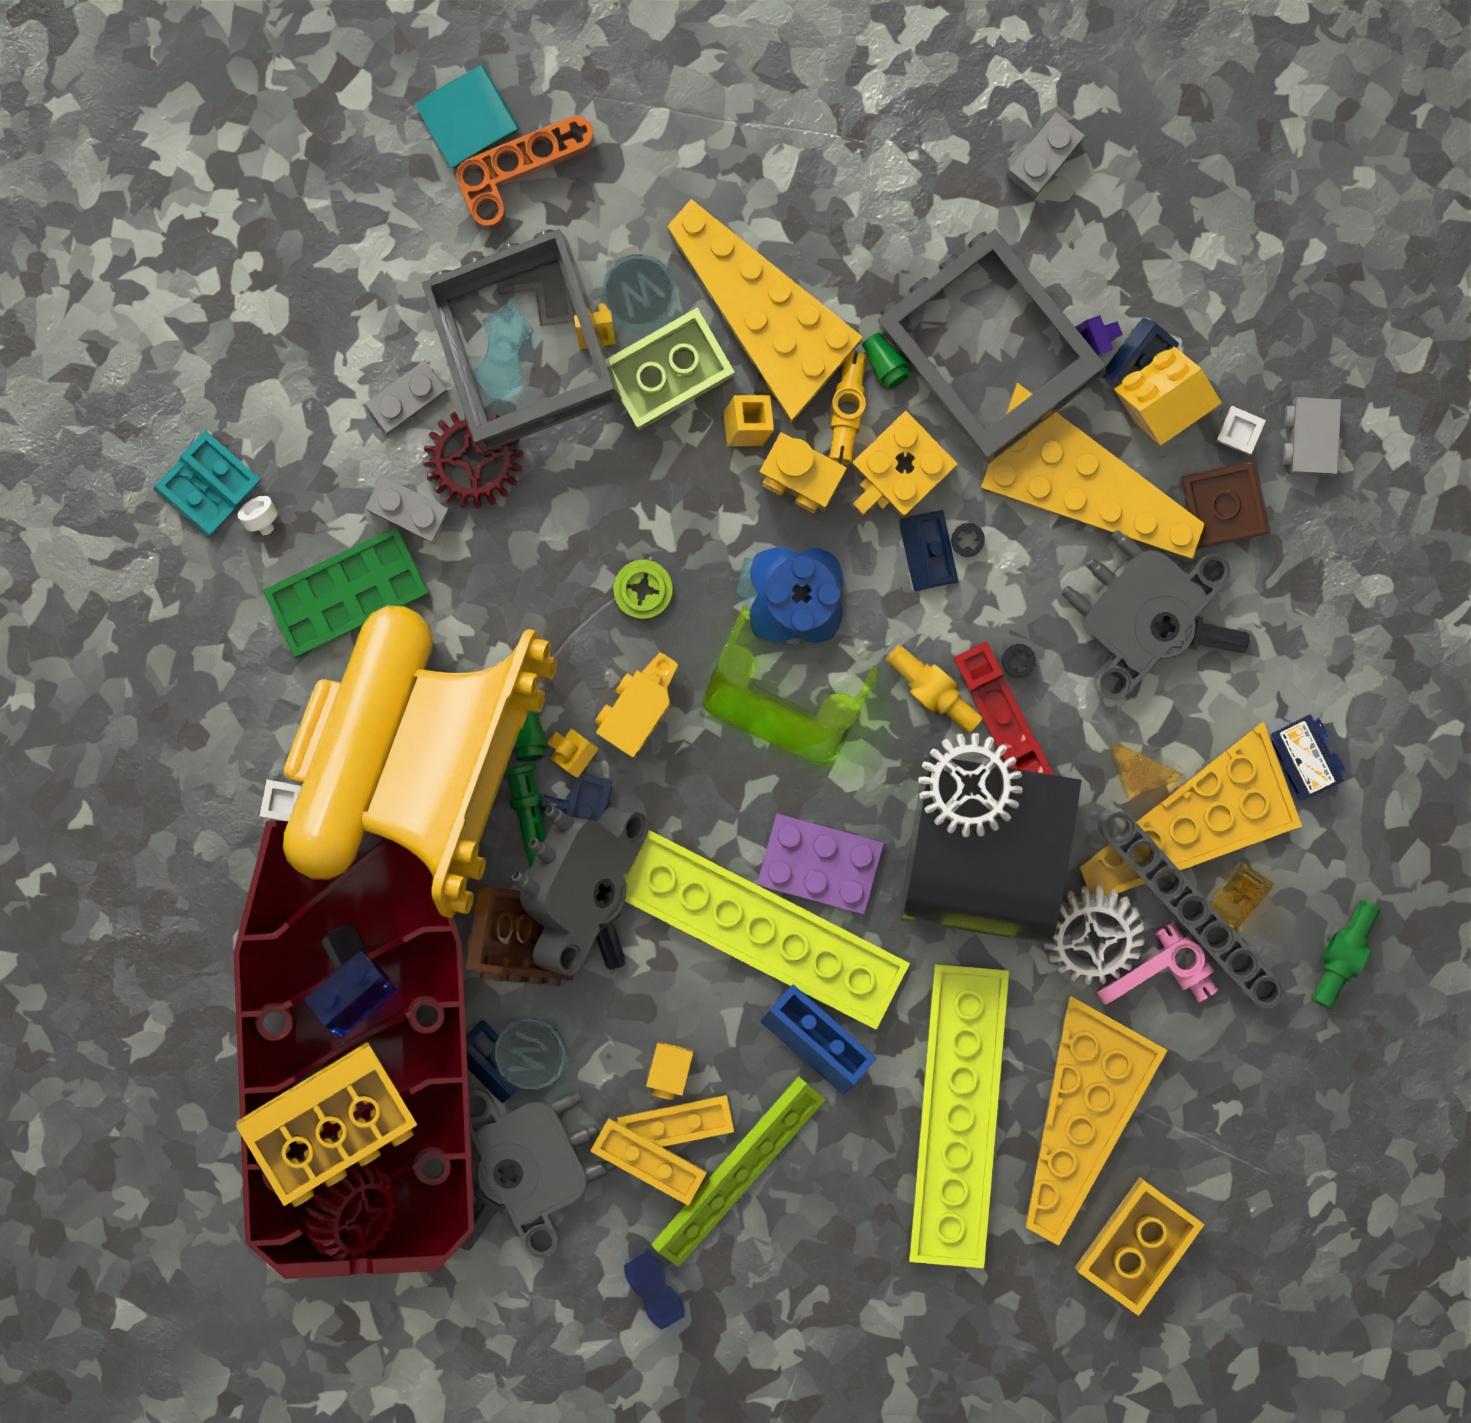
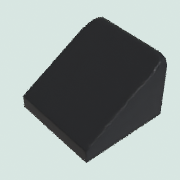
[322,923,367,972]

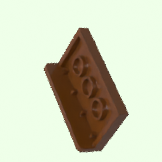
[466,886,574,986]

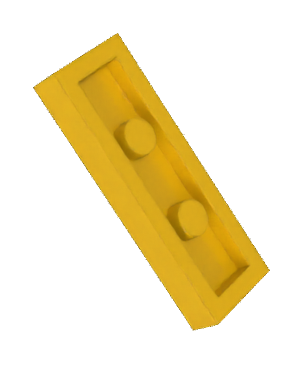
[617,1095,734,1147]
[590,1118,707,1206]

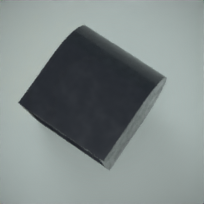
[901,755,1082,944]

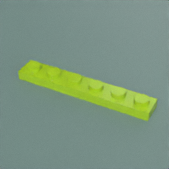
[651,1076,826,1267]

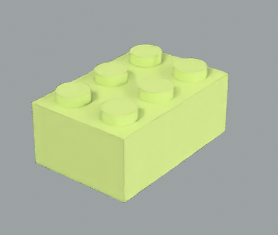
[608,307,735,431]

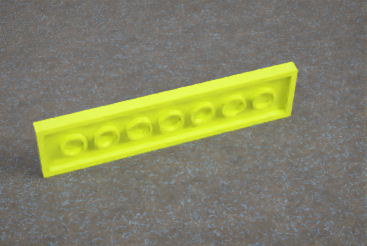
[624,830,910,1029]
[909,964,1009,1268]

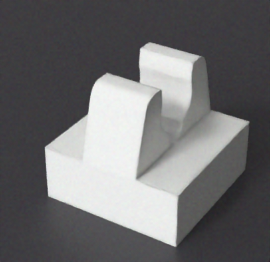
[1216,406,1266,456]
[260,780,301,821]

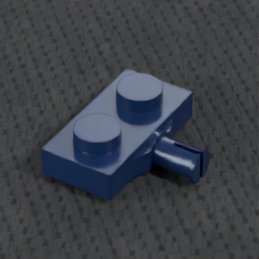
[540,773,613,822]

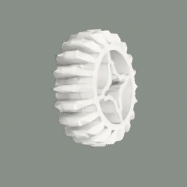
[918,733,1022,837]
[1044,885,1144,985]

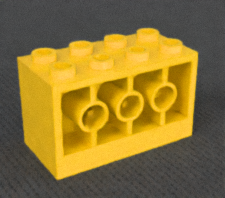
[236,1042,417,1207]

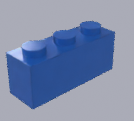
[760,984,877,1096]

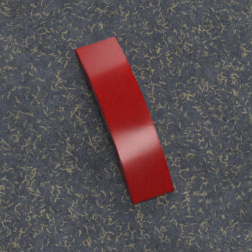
[953,641,1054,775]

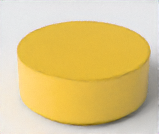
[776,438,814,477]

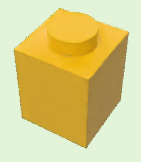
[723,395,774,447]
[646,1041,694,1100]

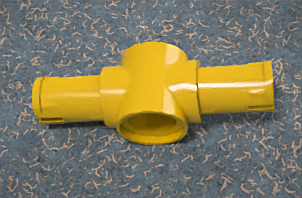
[828,352,867,465]
[885,644,983,734]

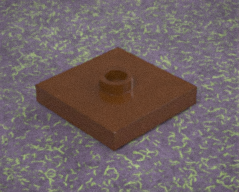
[1182,461,1271,549]

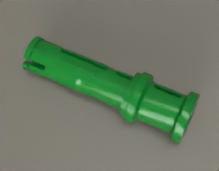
[503,763,546,869]

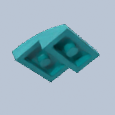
[415,65,520,168]
[153,430,261,539]

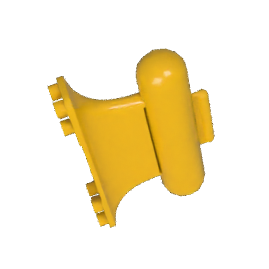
[283,606,557,918]

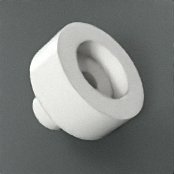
[238,496,278,535]

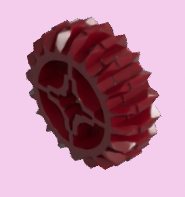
[423,410,523,509]
[304,1162,400,1260]

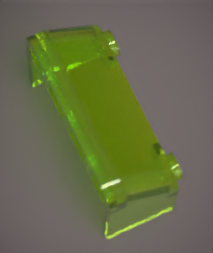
[703,606,879,765]

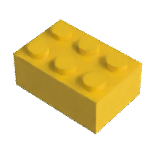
[1074,1177,1205,1316]

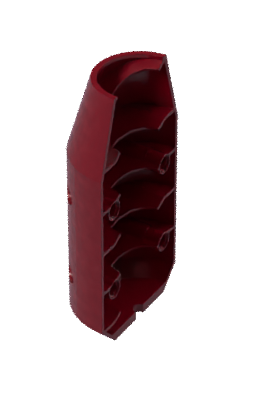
[233,821,474,1279]

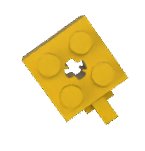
[851,411,958,518]
[594,652,678,759]

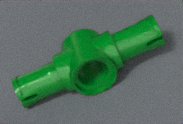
[1312,900,1381,1009]

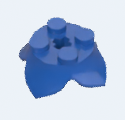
[749,547,843,643]

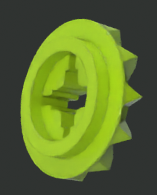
[613,560,673,619]

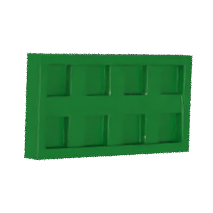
[262,526,429,658]

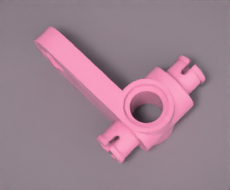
[1096,920,1219,1005]

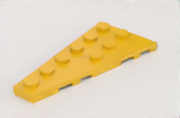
[667,199,863,424]
[981,383,1204,560]
[1079,721,1302,896]
[1025,995,1168,1246]

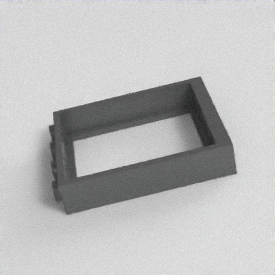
[421,229,622,453]
[878,229,1106,464]

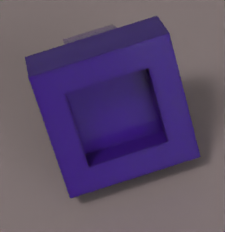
[1075,315,1123,358]

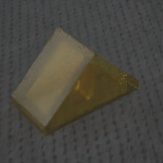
[1109,742,1182,798]
[1210,862,1274,930]

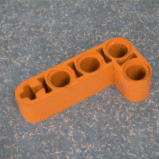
[456,116,594,231]

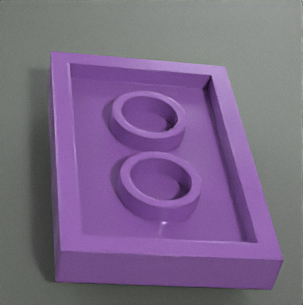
[757,813,884,914]

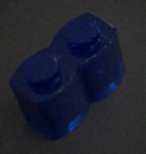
[624,1247,685,1330]

